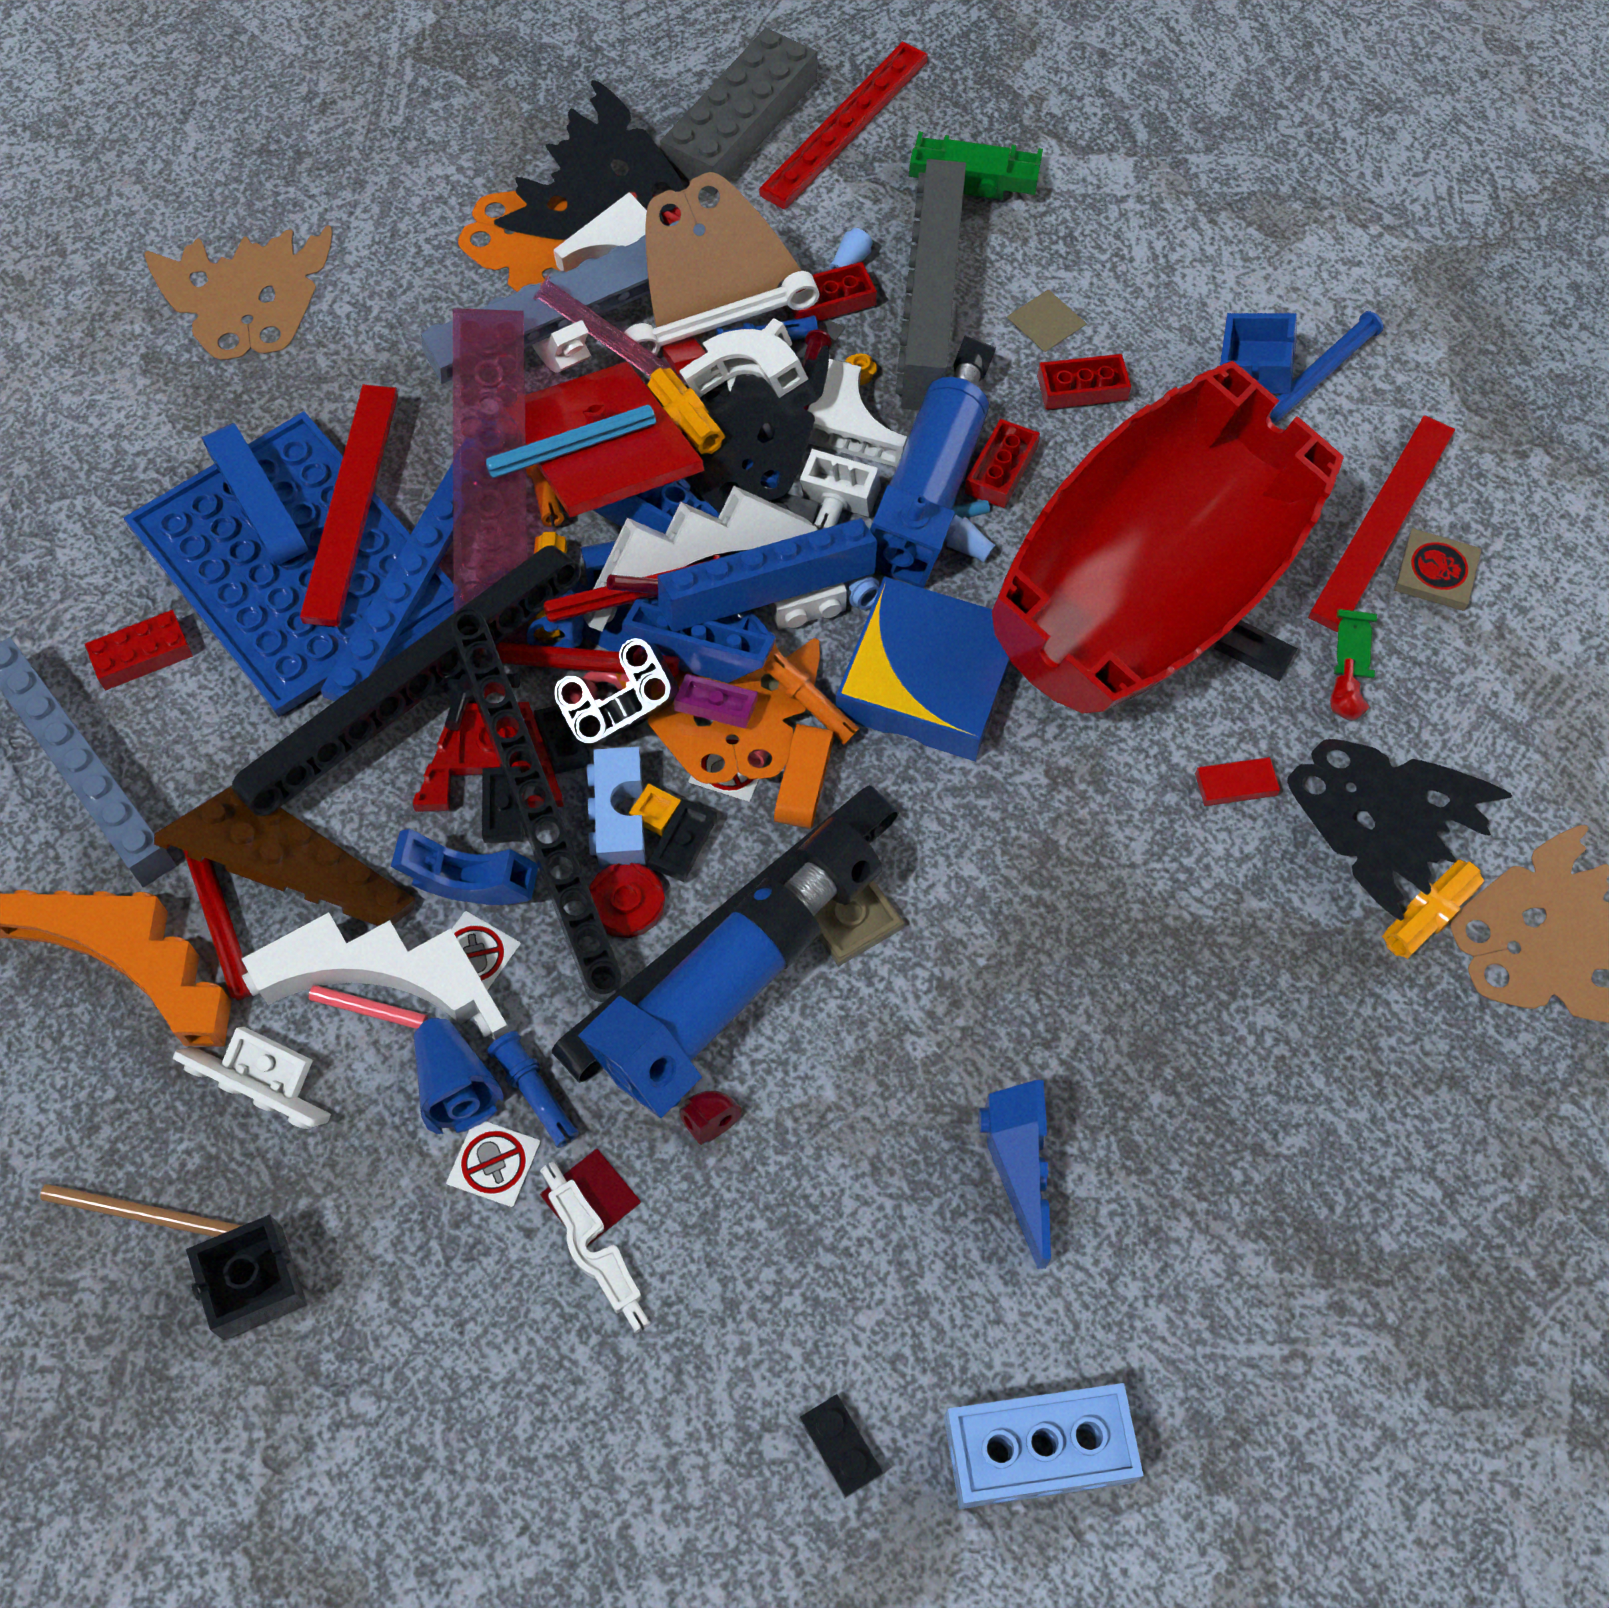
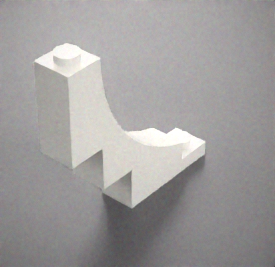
[584,486,817,631]
[242,912,510,1040]

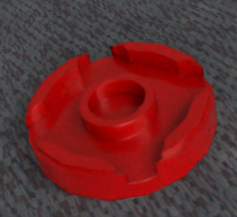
[589,863,665,938]

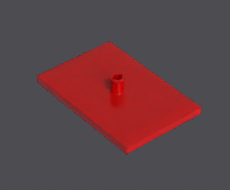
[501,361,704,518]

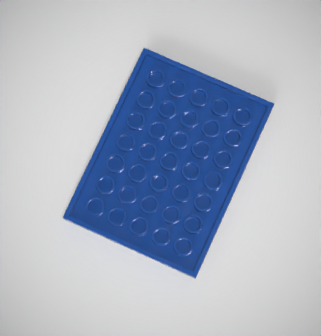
[123,411,461,718]

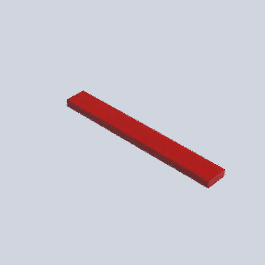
[759,41,928,210]
[300,384,398,627]
[1308,415,1455,632]

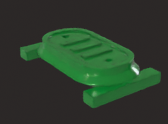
[1334,609,1377,678]

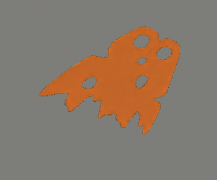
[458,191,567,292]
[615,638,820,784]

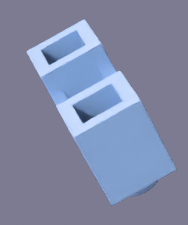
[587,747,646,869]

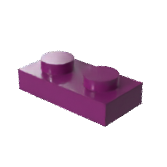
[674,674,758,729]

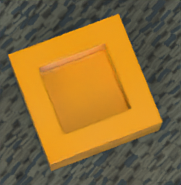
[629,783,681,836]

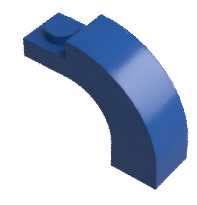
[391,828,539,905]

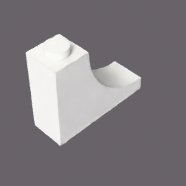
[553,192,647,272]
[808,359,907,467]

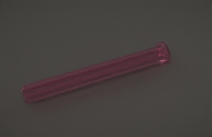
[532,275,685,383]

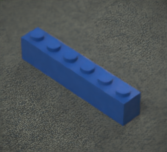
[658,518,877,632]

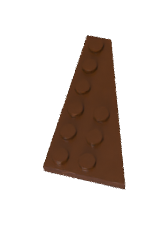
[154,785,415,926]

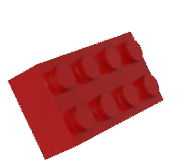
[790,262,877,321]
[1037,354,1131,410]
[965,419,1040,508]
[84,609,193,691]

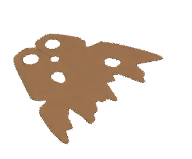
[144,225,332,360]
[1450,825,1609,1023]

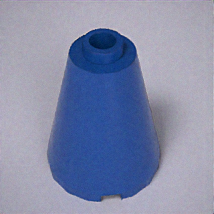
[414,1018,504,1134]

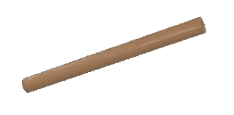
[40,1184,243,1237]

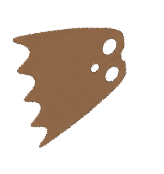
[645,172,801,339]

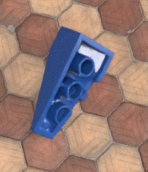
[593,479,720,555]

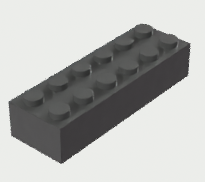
[660,27,817,195]

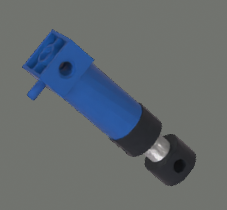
[578,817,882,1118]

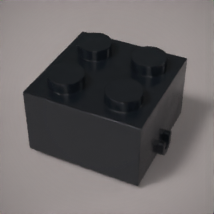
[186,1214,307,1340]

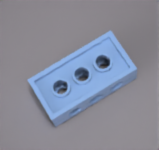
[944,1383,1143,1509]

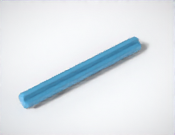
[486,405,656,478]

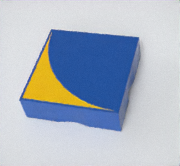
[836,577,1011,762]

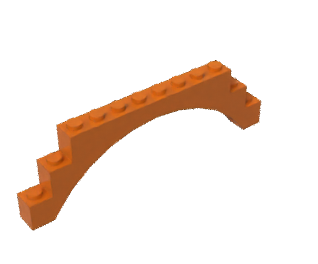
[0,890,232,1047]

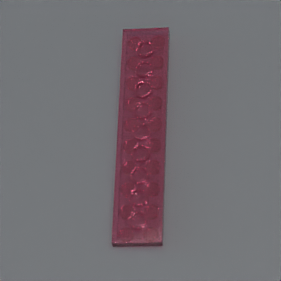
[453,308,528,643]

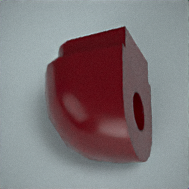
[679,1090,742,1146]

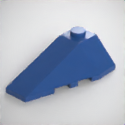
[978,1080,1051,1269]

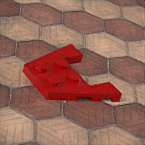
[413,702,564,812]

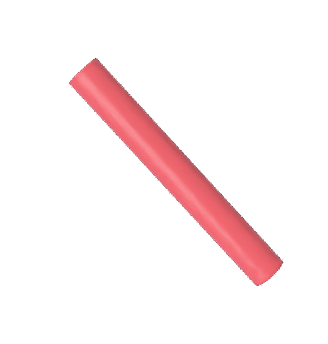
[309,985,428,1029]

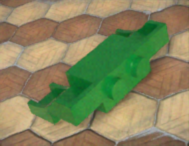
[909,131,1043,200]

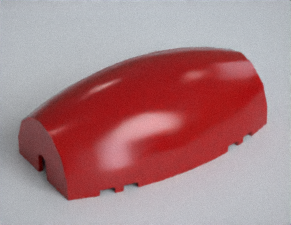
[992,361,1344,714]

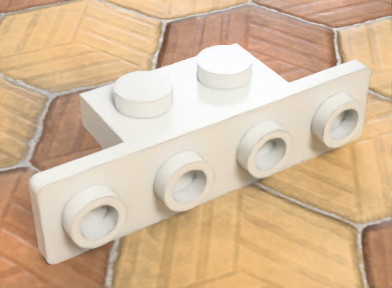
[173,1027,331,1129]

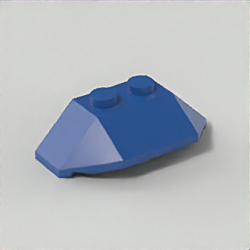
[622,598,776,683]

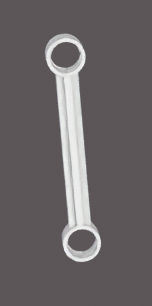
[622,271,819,362]

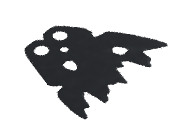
[494,80,684,240]
[657,345,829,512]
[1287,739,1512,921]

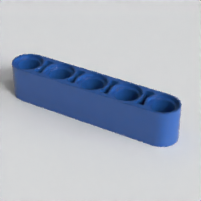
[201,423,308,567]

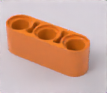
[774,723,834,829]

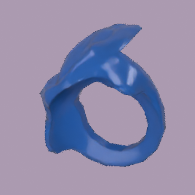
[526,590,584,648]

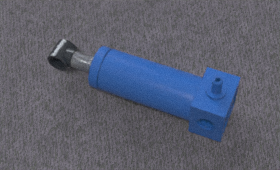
[870,335,996,588]

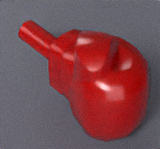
[1330,658,1369,721]

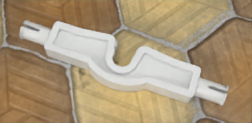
[540,1161,651,1333]

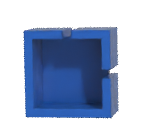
[1220,313,1297,394]

